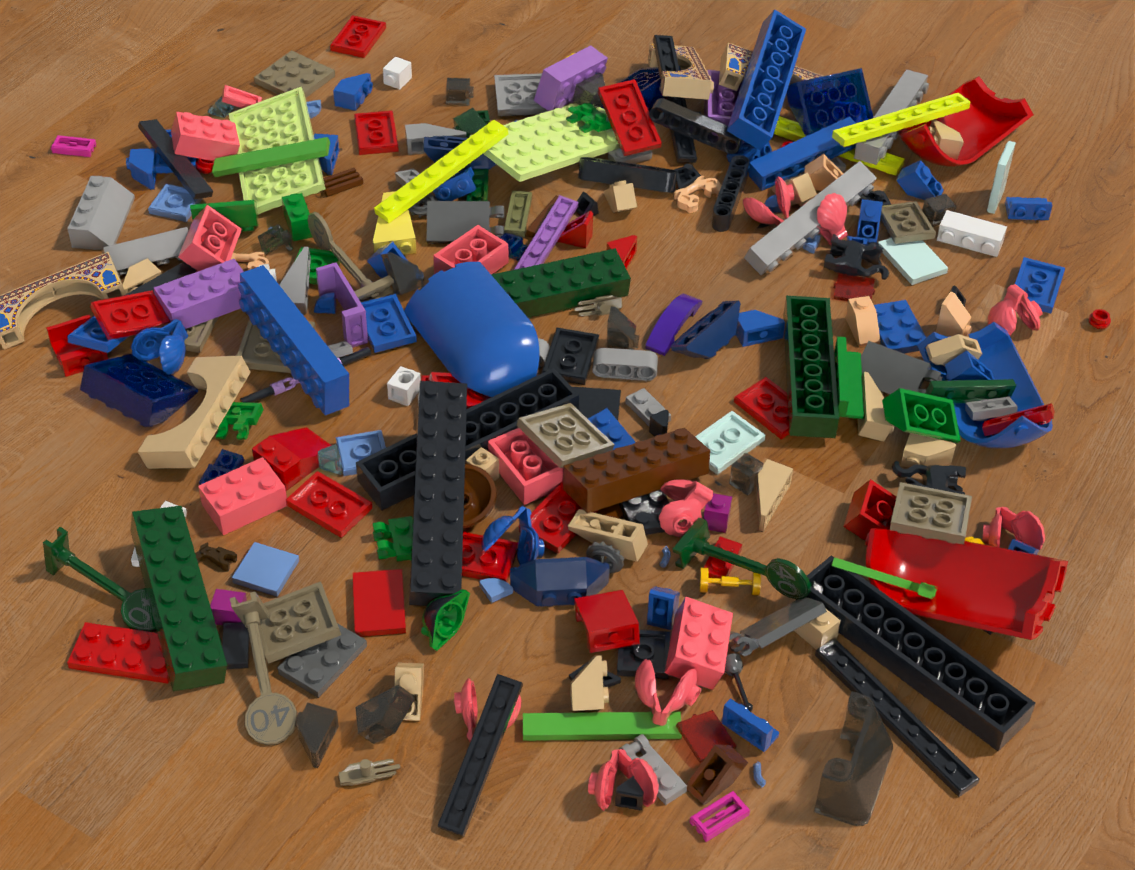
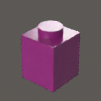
[703,493,732,533]
[210,589,247,625]

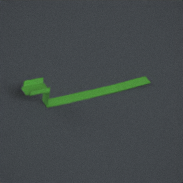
[832,557,937,599]

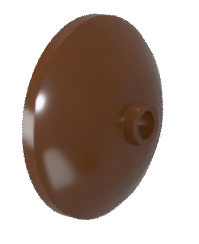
[463,464,497,529]

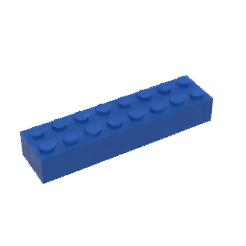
[727,9,806,150]
[238,265,349,415]

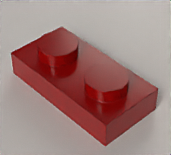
[704,536,743,579]

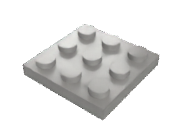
[494,73,548,116]

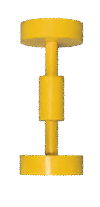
[699,568,761,595]

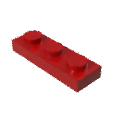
[982,403,1055,436]

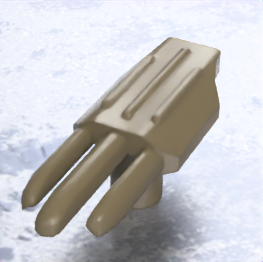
[574,295,622,316]
[339,759,400,786]

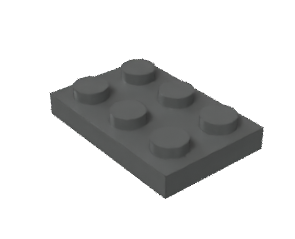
[278,623,367,698]

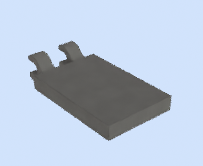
[426,201,504,243]
[861,341,942,396]
[729,597,827,656]

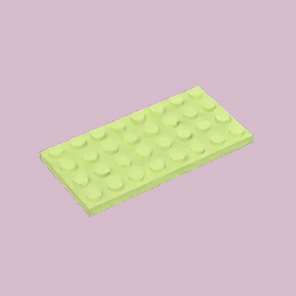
[229,87,325,215]
[470,99,620,182]

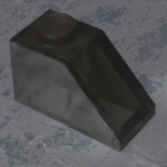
[572,72,605,108]
[381,252,424,295]
[607,306,640,350]
[355,685,414,744]
[295,702,339,768]

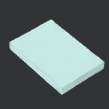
[987,141,1016,214]
[878,238,948,285]
[695,411,765,475]

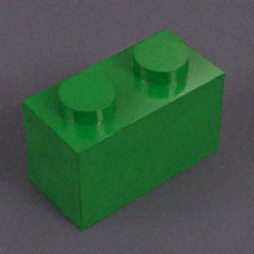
[282,193,313,241]

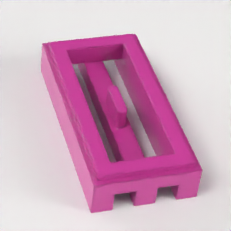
[51,135,97,157]
[689,791,750,842]

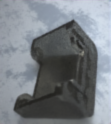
[814,691,893,826]

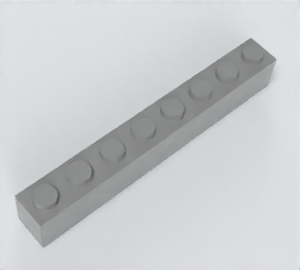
[854,69,929,165]
[744,161,877,275]

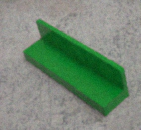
[834,336,864,419]

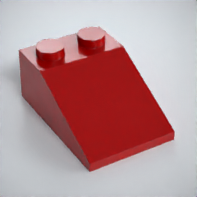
[252,427,338,491]
[843,479,897,540]

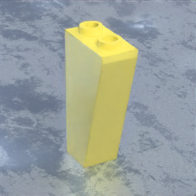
[373,191,416,255]

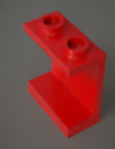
[46,315,109,377]
[574,590,640,653]

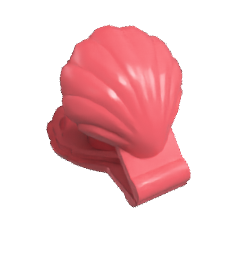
[743,176,794,226]
[804,193,848,245]
[987,284,1043,336]
[659,480,713,537]
[982,507,1045,550]
[635,659,701,726]
[454,678,522,742]
[588,749,659,811]

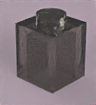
[446,78,474,106]
[922,194,956,227]

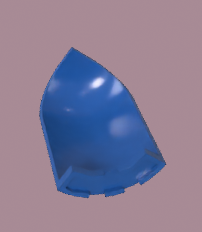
[404,262,540,397]
[917,322,1053,449]

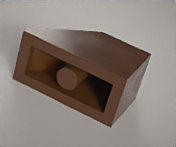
[686,745,748,805]

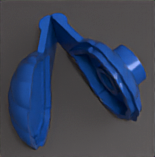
[131,319,188,375]
[482,506,544,566]

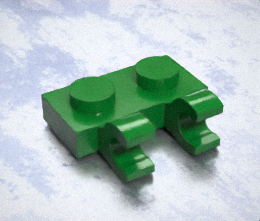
[566,103,612,133]
[215,402,264,440]
[373,516,413,562]

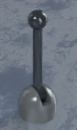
[725,654,753,712]

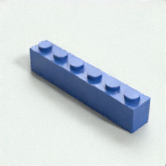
[749,117,857,191]

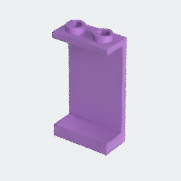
[316,262,368,348]

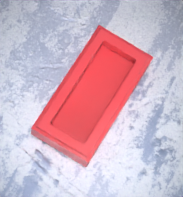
[222,85,262,108]

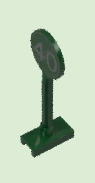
[672,518,811,599]
[43,527,157,632]

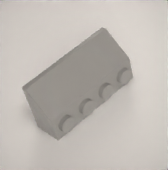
[67,176,135,250]
[101,227,188,276]

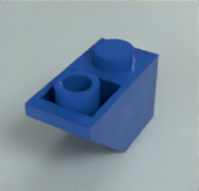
[333,73,373,111]
[896,160,944,203]
[856,199,883,242]

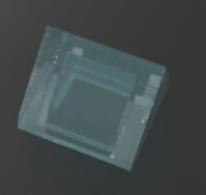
[208,96,235,118]
[318,444,342,475]

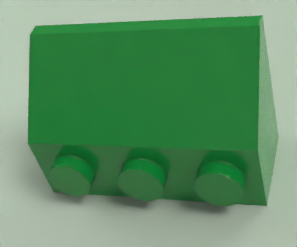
[190,200,259,232]
[882,388,961,443]

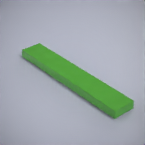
[212,137,330,177]
[523,712,682,741]

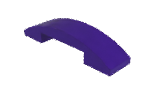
[645,294,703,356]

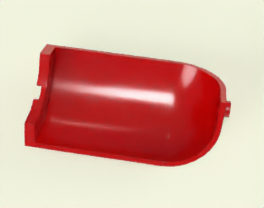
[898,76,1034,167]
[866,528,1068,640]

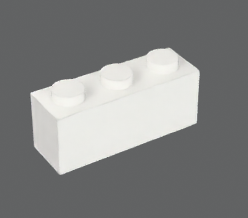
[937,210,1007,257]

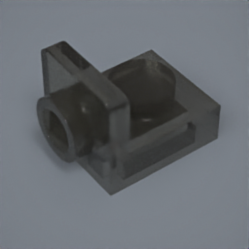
[258,224,293,254]
[729,453,764,496]

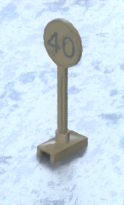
[308,212,394,302]
[230,591,298,745]

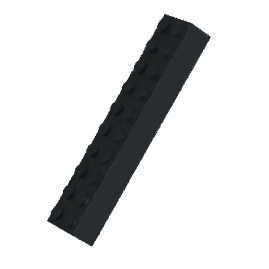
[356,368,579,511]
[409,381,467,606]
[796,555,1036,751]

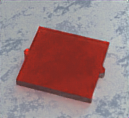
[833,273,875,301]
[676,710,737,763]

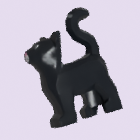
[824,234,889,280]
[892,461,966,495]

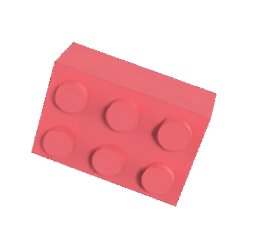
[171,112,240,161]
[178,205,242,271]
[433,225,509,275]
[488,428,563,505]
[198,457,287,535]
[665,597,733,690]

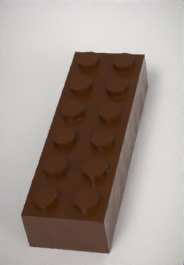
[563,428,710,513]

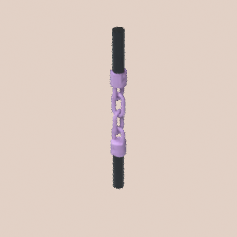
[240,347,371,403]

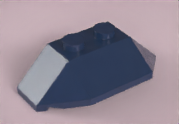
[423,135,497,172]
[671,300,741,359]
[510,557,609,607]

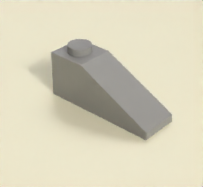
[405,123,467,155]
[280,247,311,314]

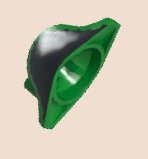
[421,589,470,651]

